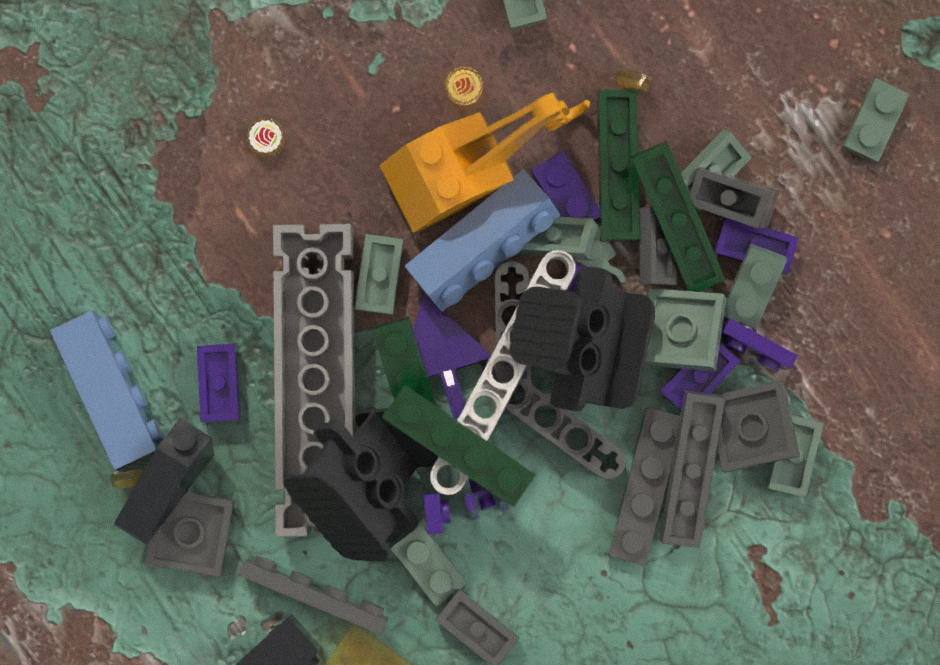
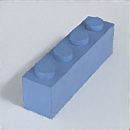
[405,169,560,312]
[50,311,164,470]

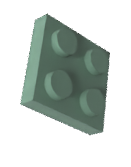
[645,288,726,372]

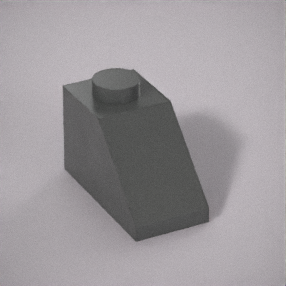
[690,167,780,229]

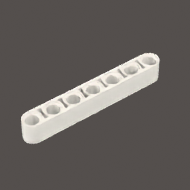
[430,250,575,495]

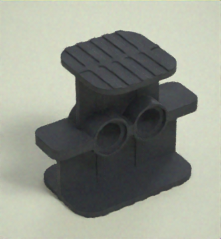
[509,266,655,412]
[283,408,437,562]

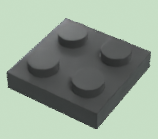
[717,380,800,473]
[145,492,235,577]

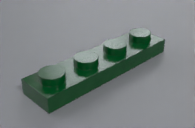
[597,90,640,242]
[631,141,726,292]
[372,316,447,474]
[382,385,536,508]

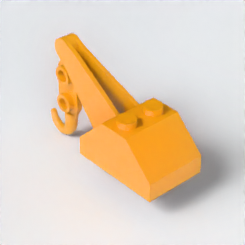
[379,93,590,234]

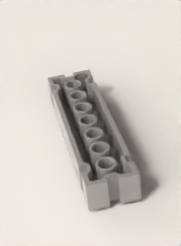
[273,224,356,536]

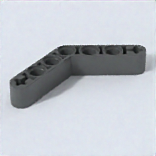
[494,261,626,479]

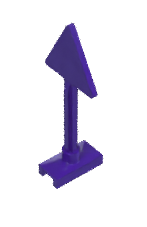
[414,296,509,520]

